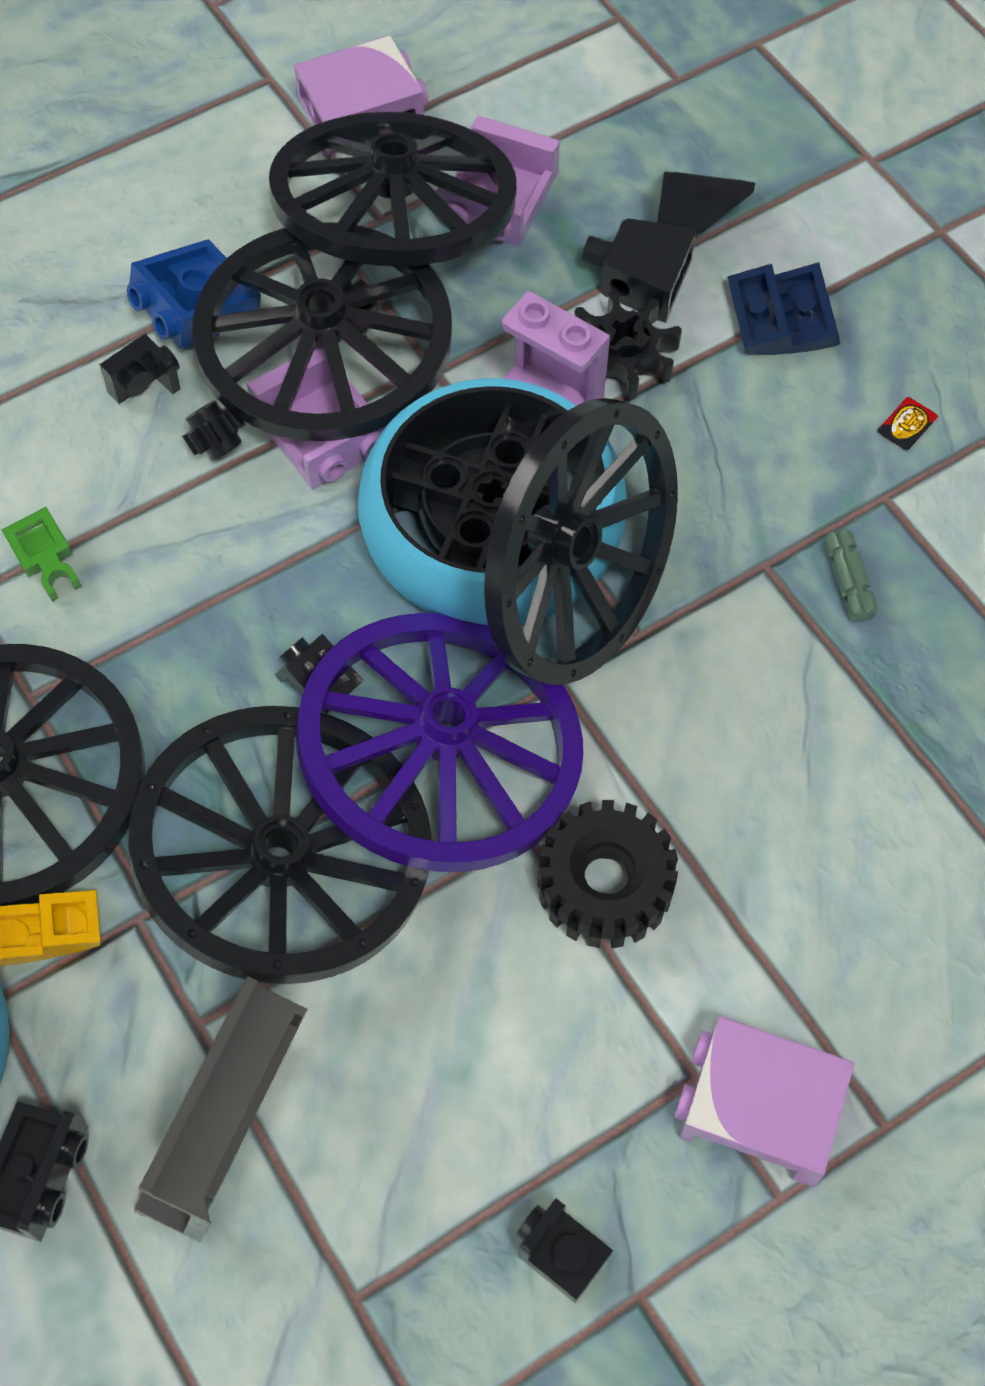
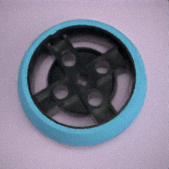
[358,378,627,625]

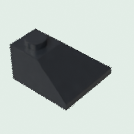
[657,171,755,233]

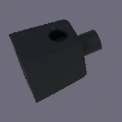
[582,218,697,323]

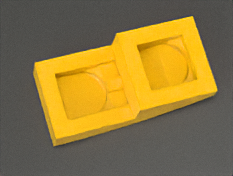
[0,890,101,966]

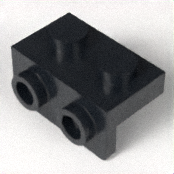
[0,1101,89,1242]

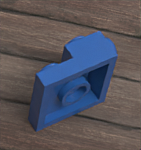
[127,239,261,349]

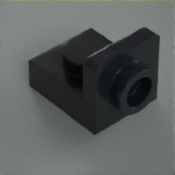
[99,334,181,404]
[275,634,364,714]
[517,1198,613,1304]

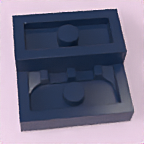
[727,262,840,355]

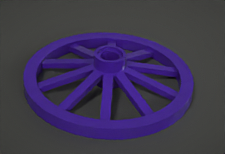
[296,613,584,872]

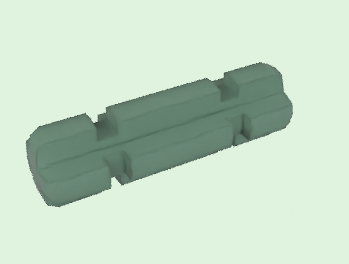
[825,529,878,622]

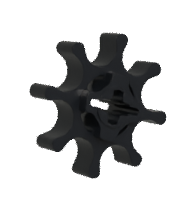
[574,291,682,399]

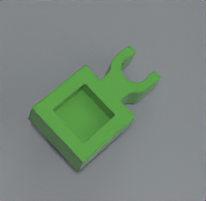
[1,507,81,602]

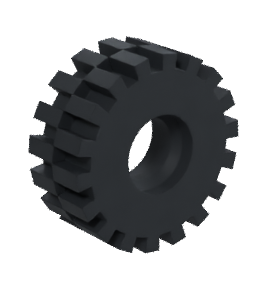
[538,800,678,948]

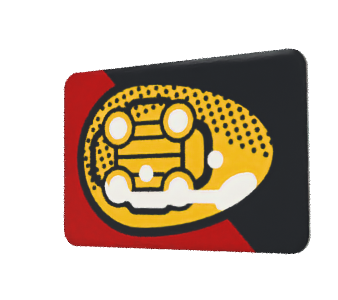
[877,397,938,451]

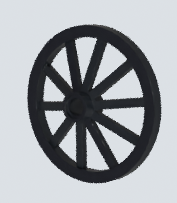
[269,112,517,267]
[192,222,452,441]
[484,398,678,685]
[0,644,145,906]
[128,706,432,984]

